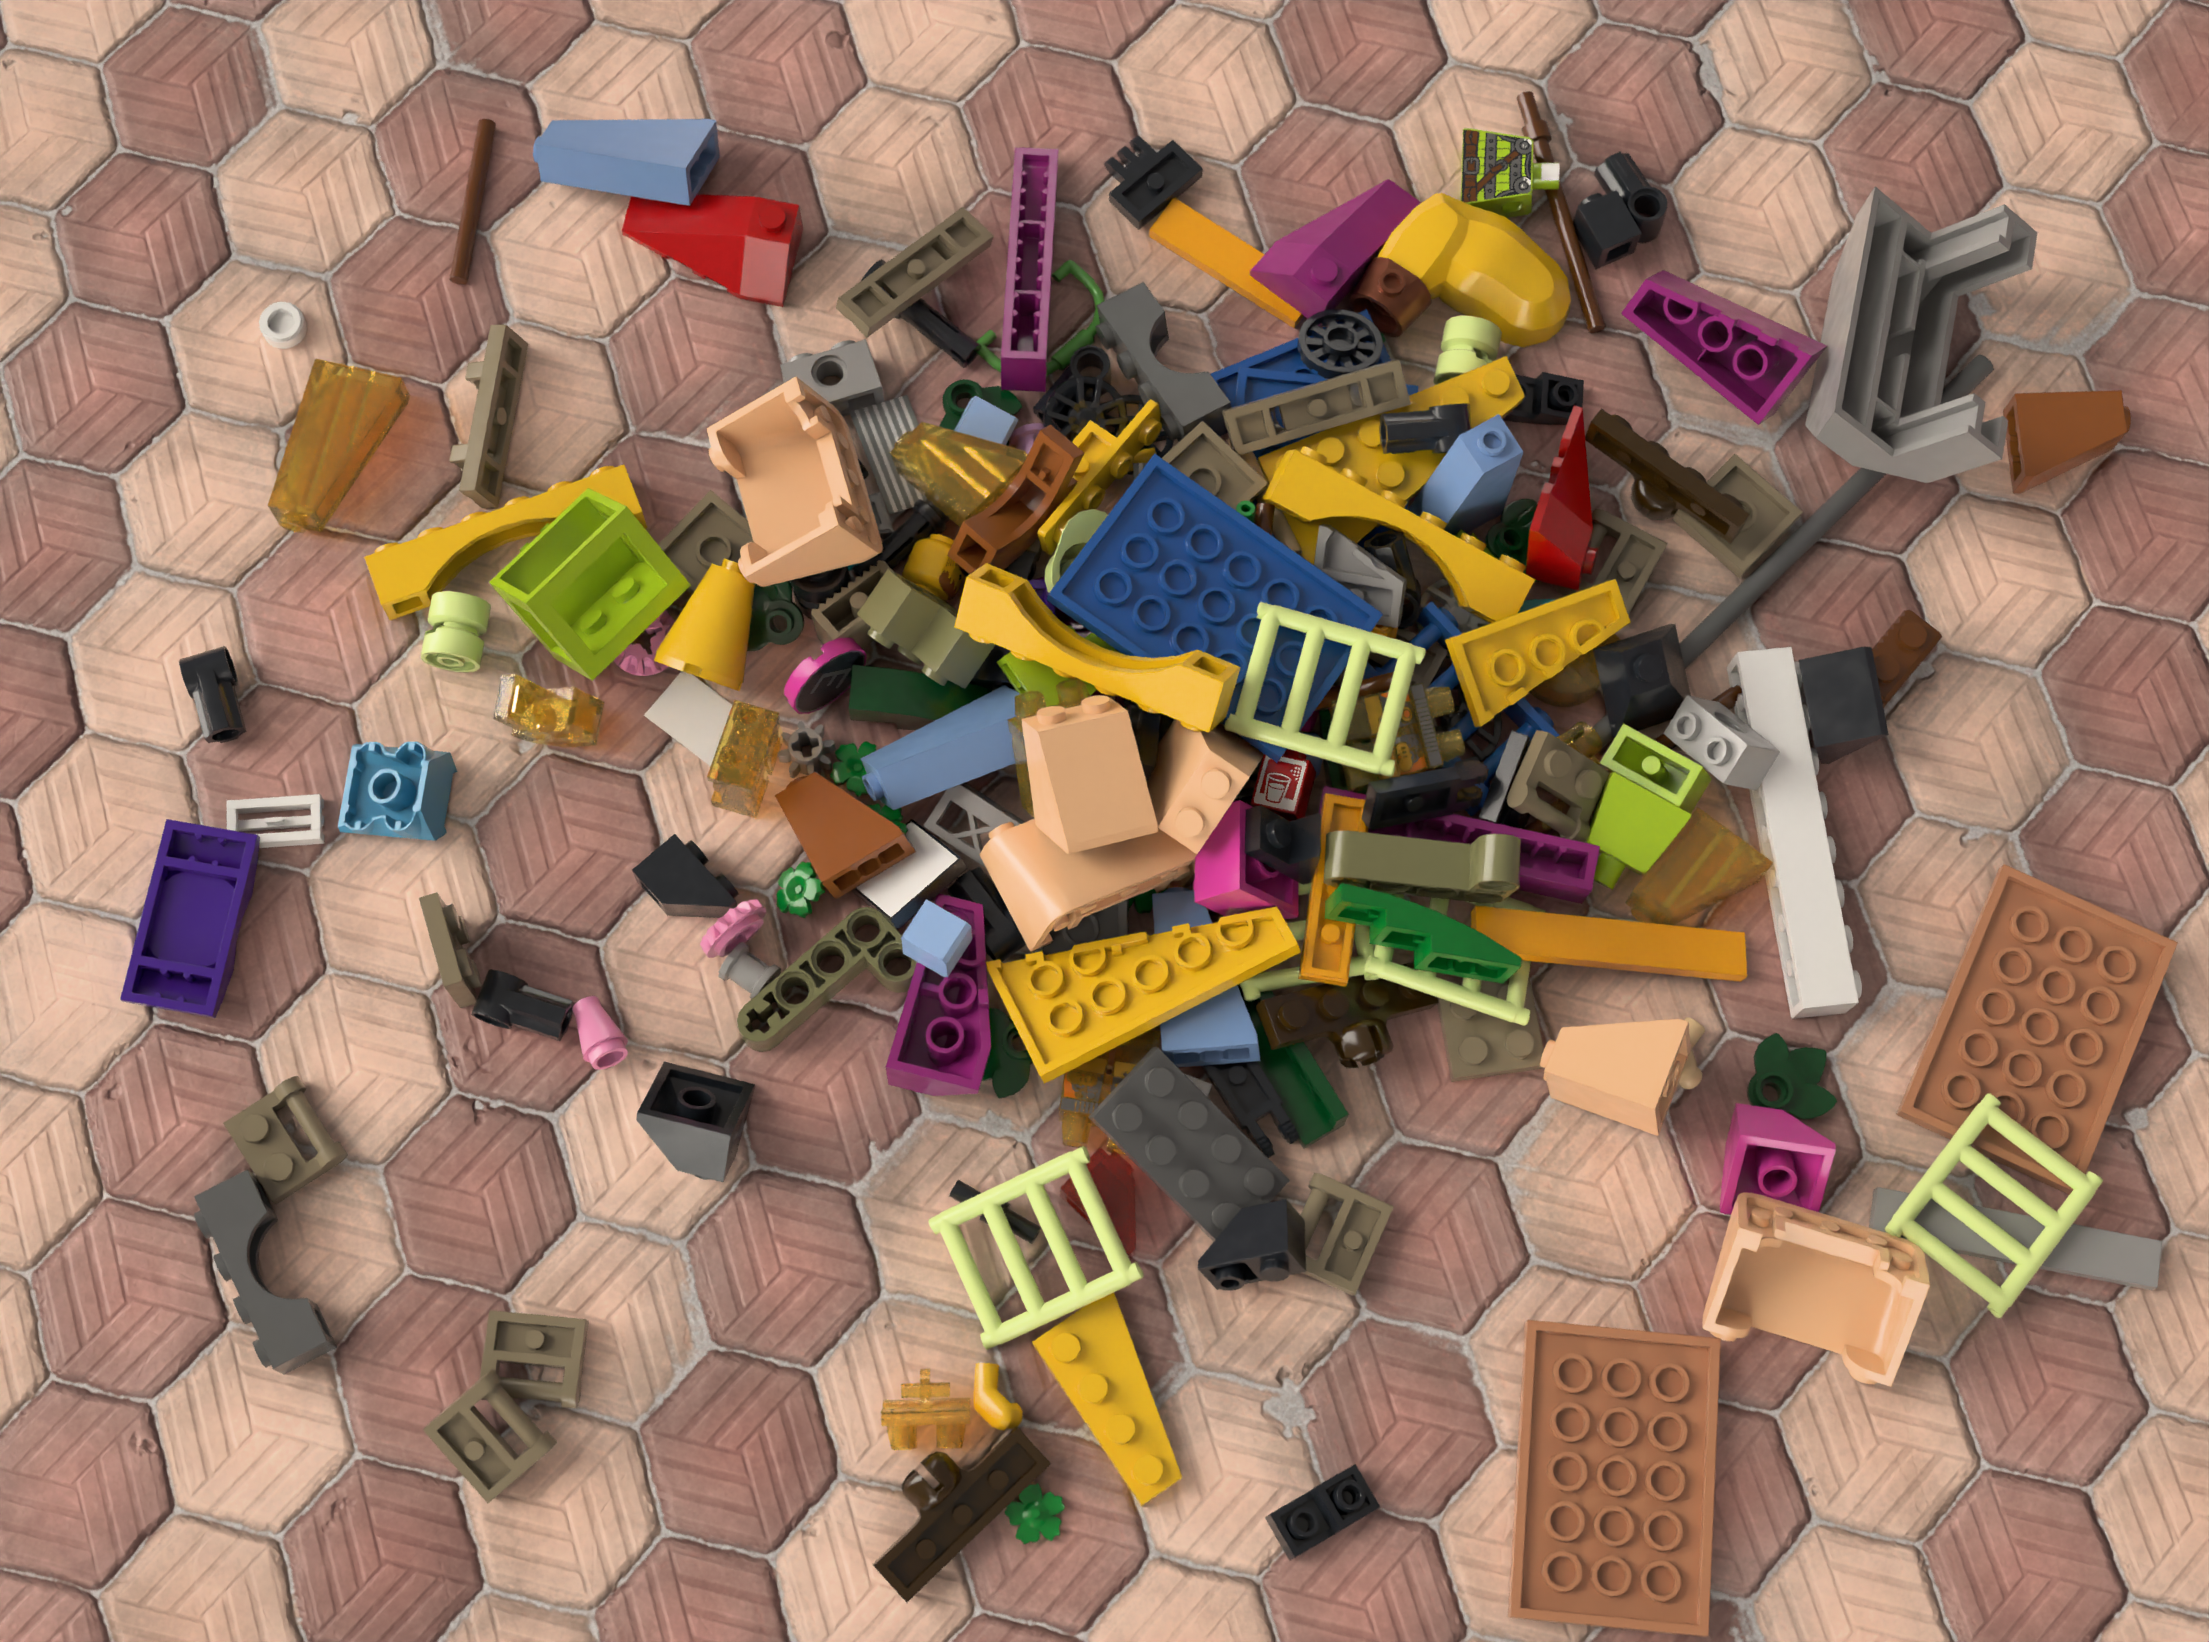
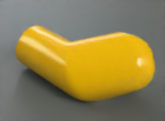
[973,1363,1023,1431]

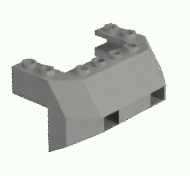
[1805,187,2038,483]

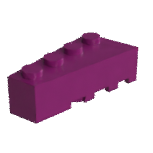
[1621,270,1827,425]

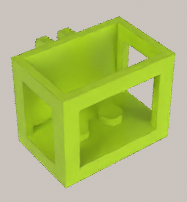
[489,488,691,681]

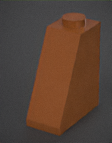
[2003,390,2131,494]
[775,772,916,899]

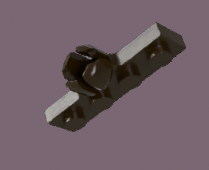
[1585,408,1750,544]
[1256,962,1439,1069]
[872,1427,1051,1602]

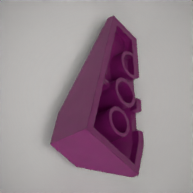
[1249,179,1421,326]
[886,894,991,1096]

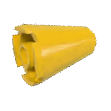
[654,558,755,691]

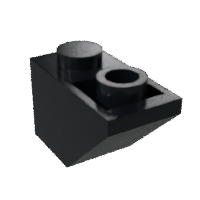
[632,834,739,918]
[1198,1199,1306,1291]

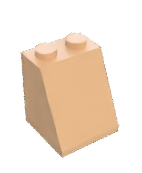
[1022,696,1158,854]
[1147,719,1264,854]
[1540,1019,1691,1136]

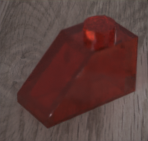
[1060,1147,1136,1260]

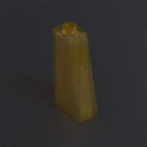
[268,359,410,533]

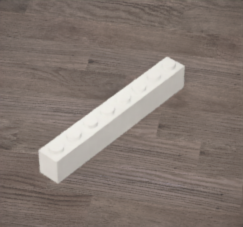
[1727,647,1862,1019]

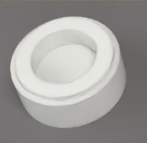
[259,302,307,349]

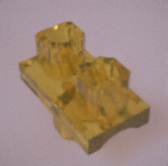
[881,1369,971,1450]

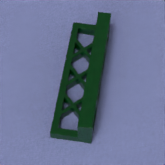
[1237,984,1349,1149]

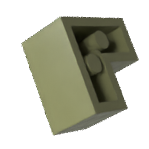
[857,569,996,689]

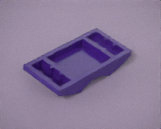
[120,819,260,1018]

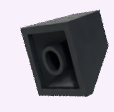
[1593,624,1691,738]
[636,1061,755,1182]

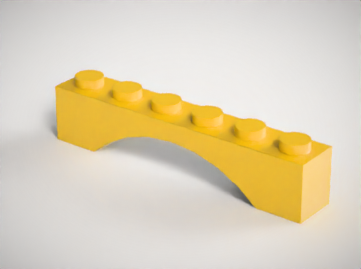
[1261,446,1535,623]
[364,464,648,620]
[954,563,1241,733]

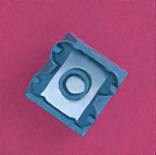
[338,742,458,841]

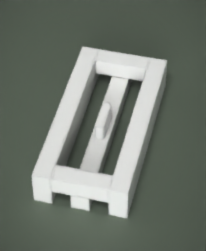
[227,794,324,848]

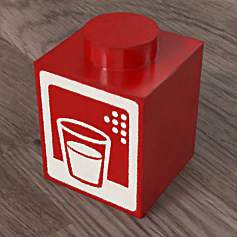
[1250,749,1316,821]

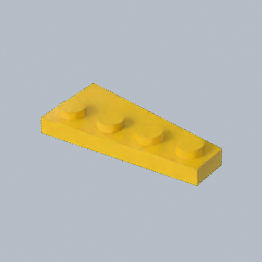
[1445,579,1630,727]
[1032,1292,1182,1507]

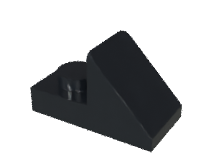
[1245,805,1321,885]

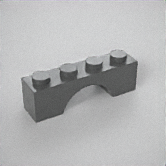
[1096,282,1231,442]
[194,1170,337,1375]

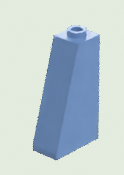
[533,119,720,206]
[1407,414,1523,556]
[861,685,1042,810]
[1152,887,1260,1067]

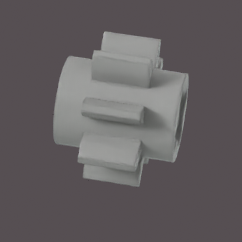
[778,721,836,778]

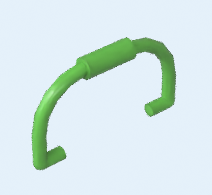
[975,260,1105,376]

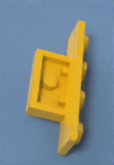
[1037,399,1162,555]

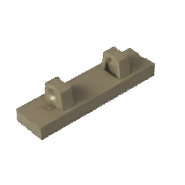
[836,207,994,337]
[449,324,528,508]
[1222,359,1411,455]

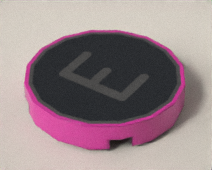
[784,638,867,714]

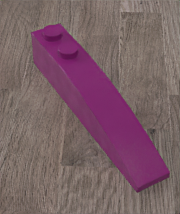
[1001,147,1059,392]
[1318,786,1600,904]

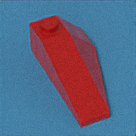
[622,194,803,307]
[1526,406,1598,590]

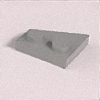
[1314,523,1407,628]

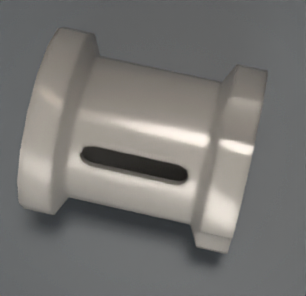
[719,942,781,999]

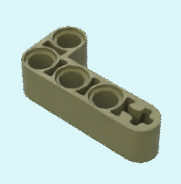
[1324,831,1521,903]
[737,907,917,1052]

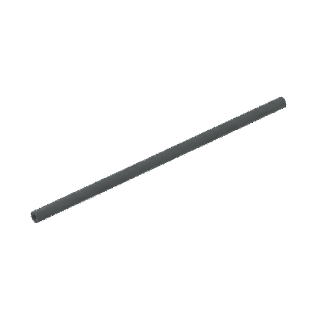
[1583,355,1994,753]

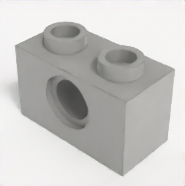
[780,339,884,417]
[1663,695,1780,790]

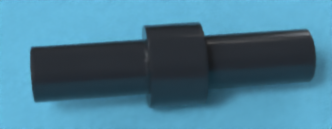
[949,1180,1041,1244]

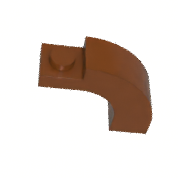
[947,425,1084,574]

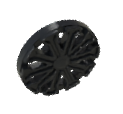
[1297,309,1383,379]

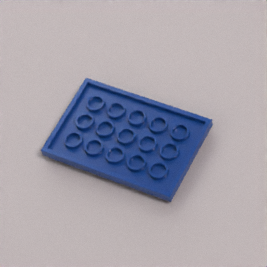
[1046,453,1383,763]

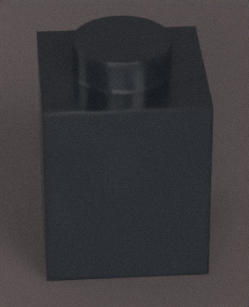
[1573,190,1642,269]

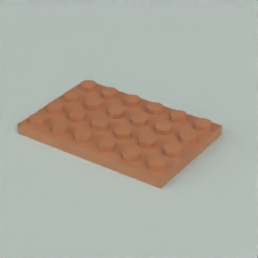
[1896,864,2178,1195]
[1508,1320,1721,1637]

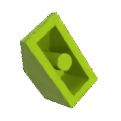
[1600,723,1712,814]

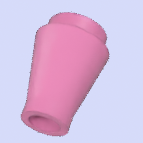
[572,996,628,1070]

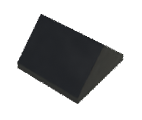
[1799,646,1889,764]

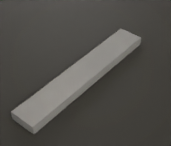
[1869,1187,2162,1290]

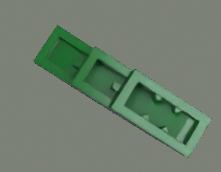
[1325,883,1521,984]

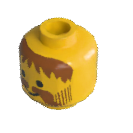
[902,534,965,601]

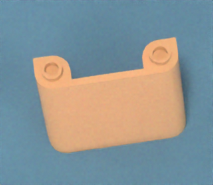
[707,377,883,587]
[979,819,1203,952]
[1702,1193,1930,1387]

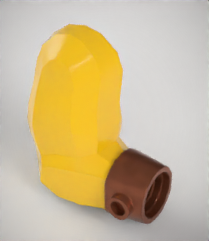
[1349,193,1571,348]

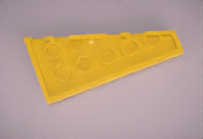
[1257,356,1525,565]
[986,907,1301,1084]

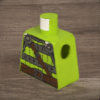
[1461,128,1559,218]

